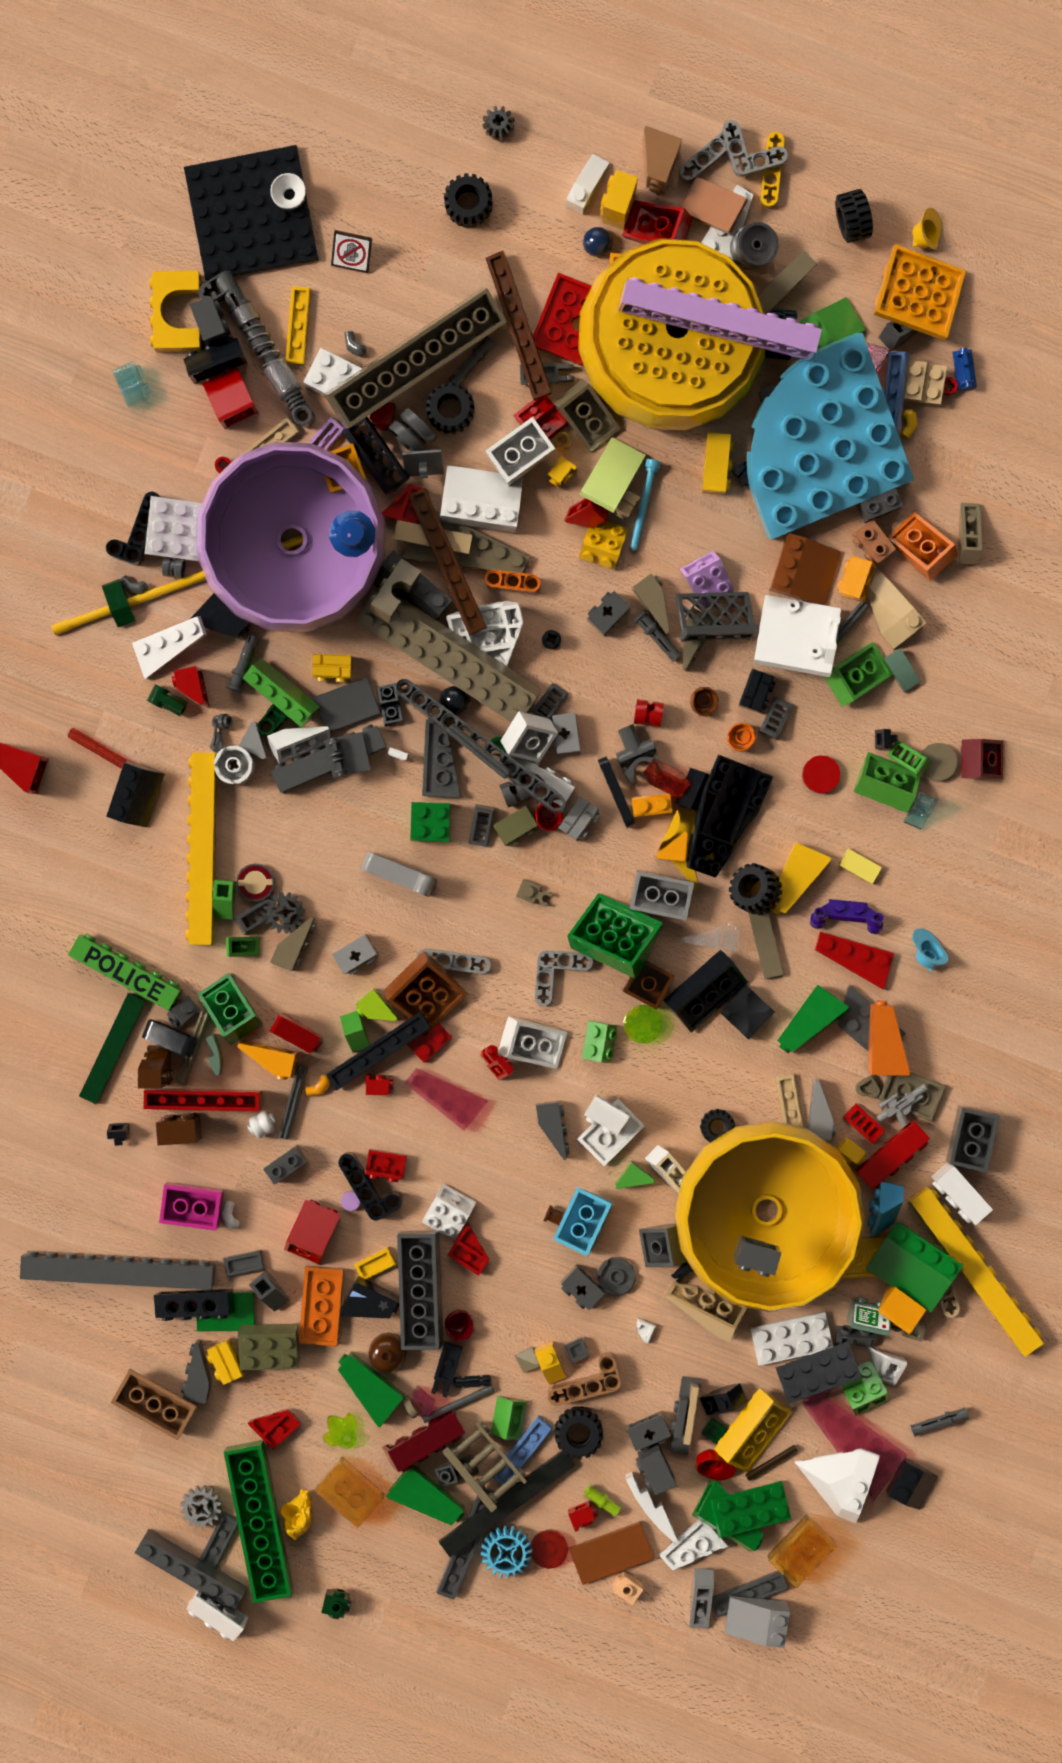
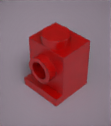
[366,1074,394,1095]
[568,1501,599,1532]

